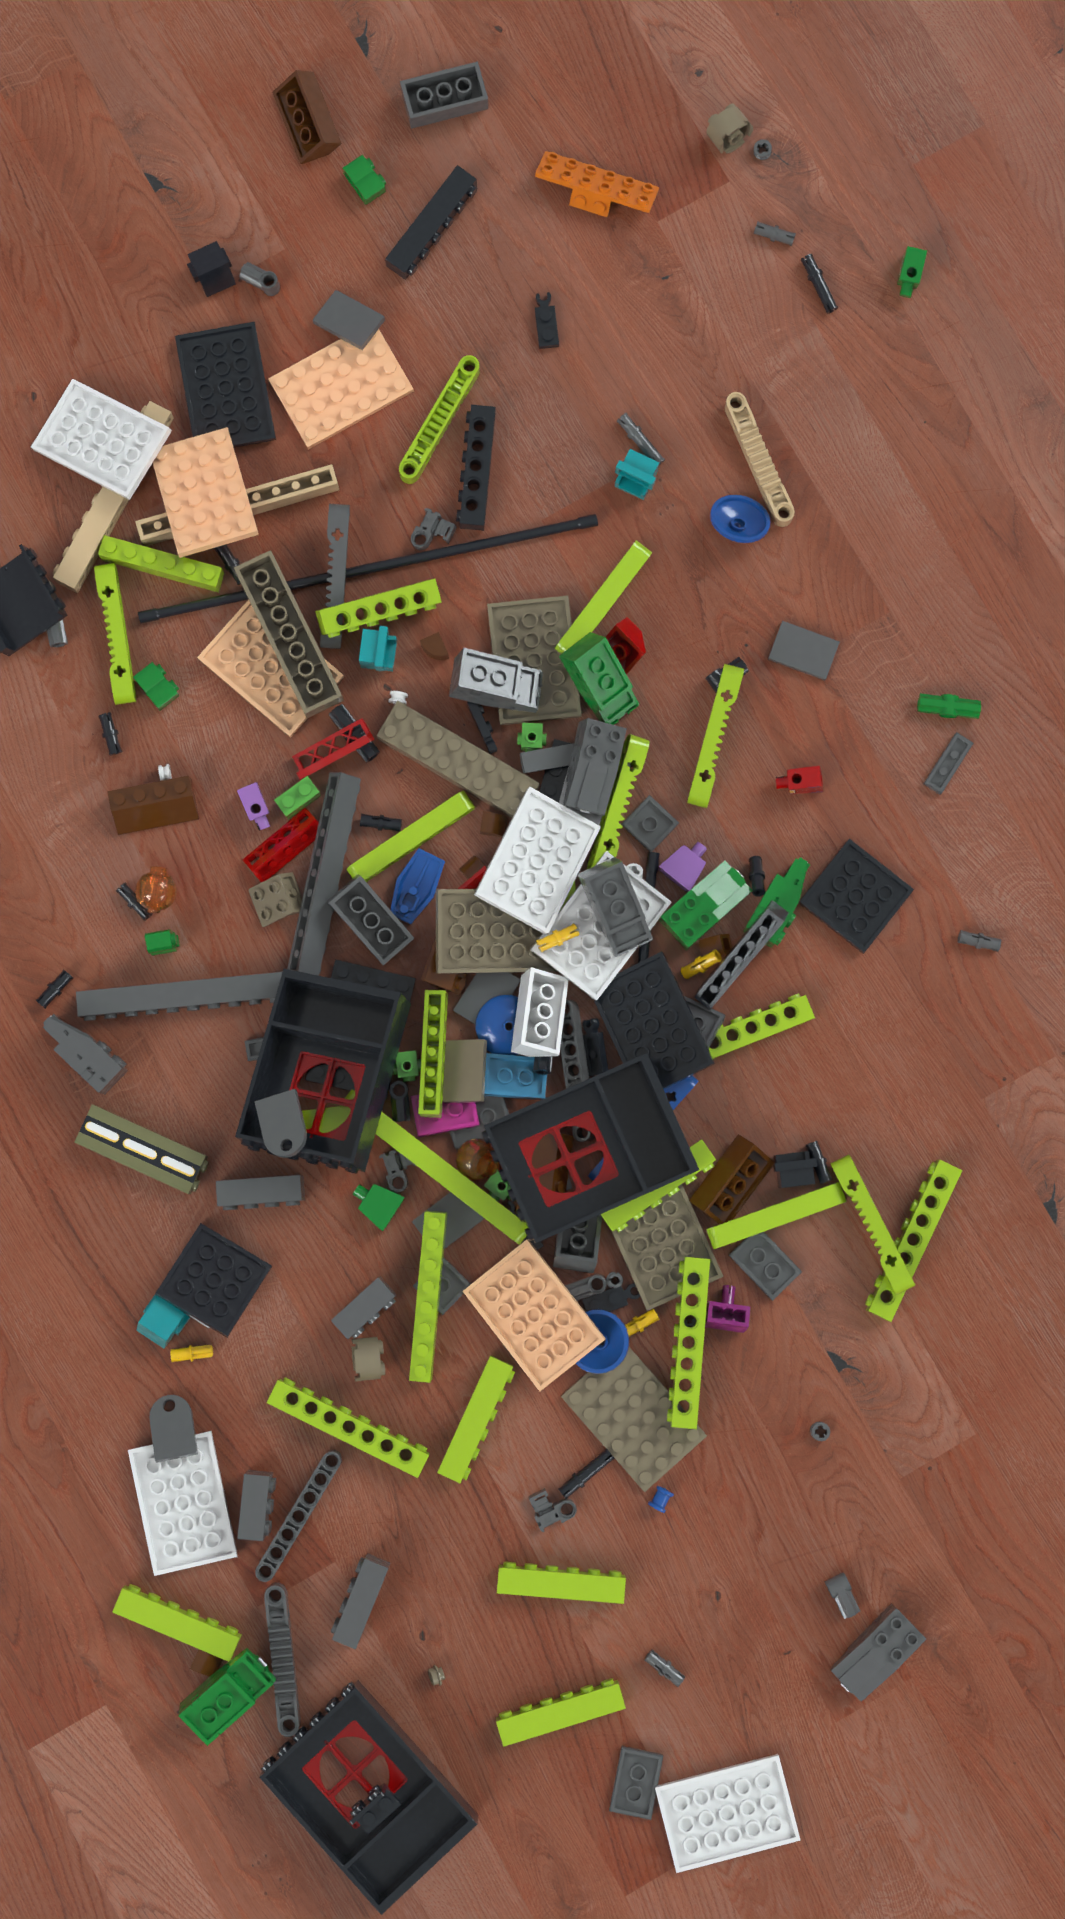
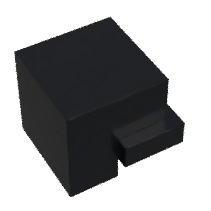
[187,241,236,297]
[773,1151,817,1188]

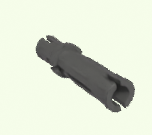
[617,413,665,465]

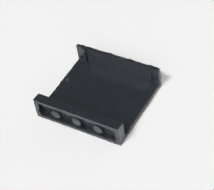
[0,544,68,656]

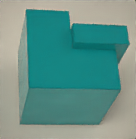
[615,449,659,500]
[359,626,397,672]
[136,1295,190,1349]

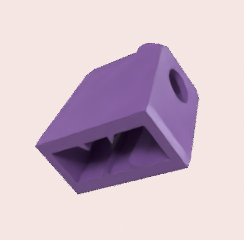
[237,782,270,831]
[658,842,707,893]

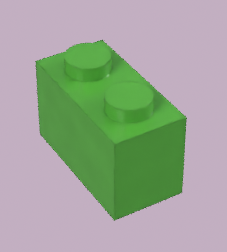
[274,776,321,820]

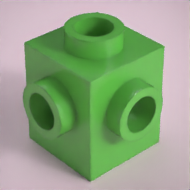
[517,723,547,752]
[393,1050,421,1082]
[484,1169,510,1201]

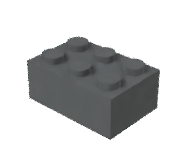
[331,1277,397,1339]
[237,1470,277,1541]

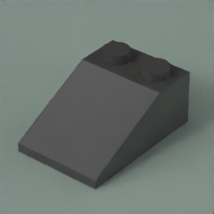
[552,1215,602,1274]

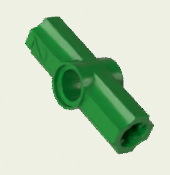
[917,693,981,719]

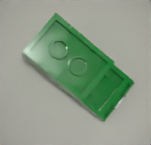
[559,632,639,725]
[743,857,810,948]
[659,860,752,951]
[178,1648,276,1746]

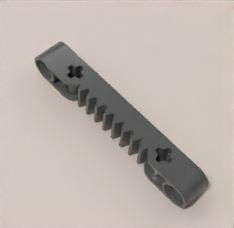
[320,503,350,649]
[264,1582,301,1737]

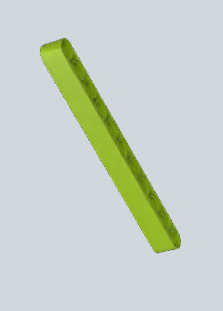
[339,1089,528,1245]

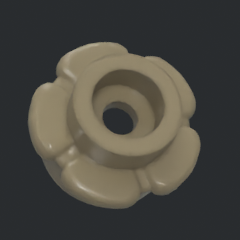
[428,1665,445,1686]

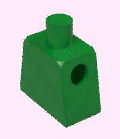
[897,246,928,298]
[352,1184,405,1231]

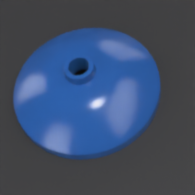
[710,495,771,543]
[475,995,518,1056]
[576,1310,629,1374]

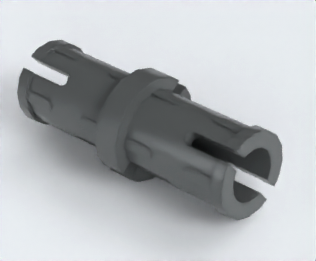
[754,221,796,246]
[957,930,1001,952]
[606,1272,623,1288]
[644,1649,686,1687]

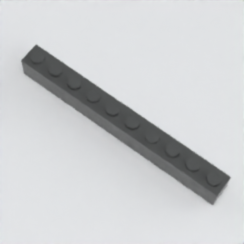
[287,772,361,976]
[76,972,282,1021]

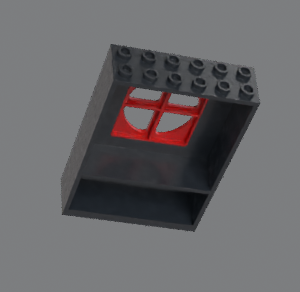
[235,969,411,1174]
[482,1053,699,1243]
[259,1680,478,1915]

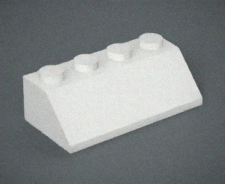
[511,967,569,1057]

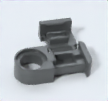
[411,508,457,550]
[379,1150,416,1192]
[528,1488,577,1532]

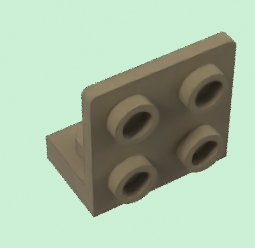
[249,872,302,927]

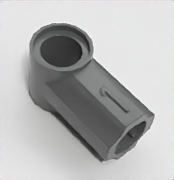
[239,262,280,296]
[47,619,68,647]
[565,1274,607,1301]
[824,1572,860,1619]

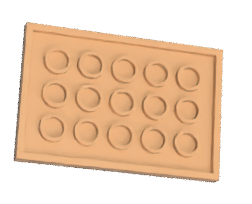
[268,329,414,450]
[153,427,259,558]
[197,600,344,738]
[463,1239,606,1391]

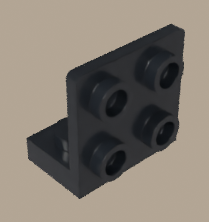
[349,1783,401,1834]

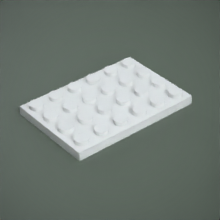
[31,379,172,500]
[474,787,601,935]
[531,851,671,1001]
[128,1431,238,1576]
[655,1754,800,1873]

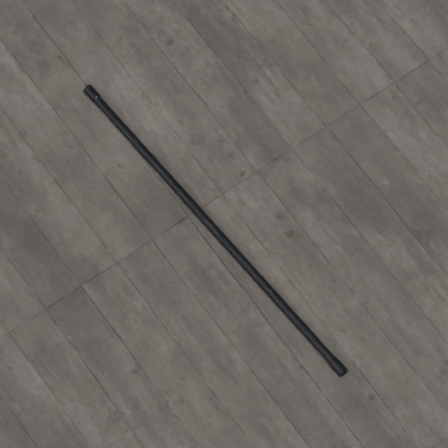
[138,514,598,624]

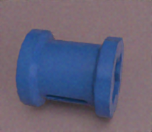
[648,1485,674,1513]

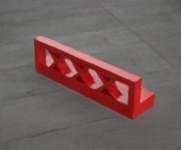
[292,718,375,780]
[242,808,319,883]

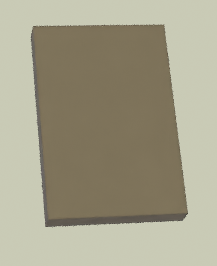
[443,1039,487,1103]

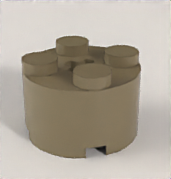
[706,103,753,154]
[351,1337,385,1381]

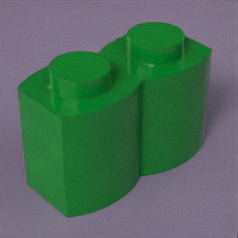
[342,155,386,205]
[133,662,179,711]
[145,929,180,956]

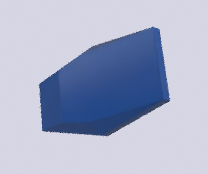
[390,848,445,924]

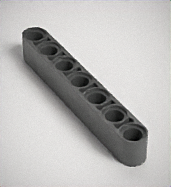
[560,1000,595,1142]
[255,1450,342,1582]

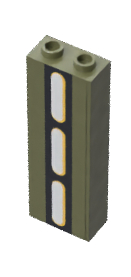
[74,1104,209,1194]

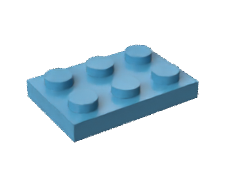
[484,1053,547,1100]

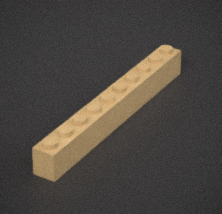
[53,401,174,594]
[135,464,339,547]

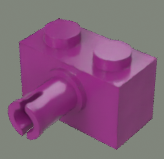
[705,1285,750,1333]

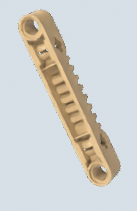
[725,392,795,527]

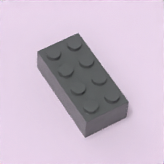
[400,61,488,129]
[327,874,414,965]
[216,1175,305,1210]
[331,1553,390,1650]

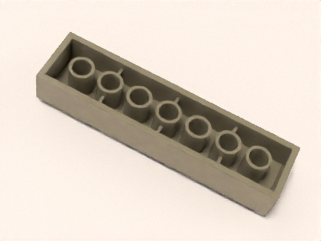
[234,550,344,718]
[376,701,540,818]

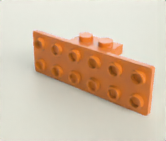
[535,151,659,217]

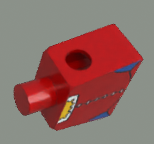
[776,766,823,794]

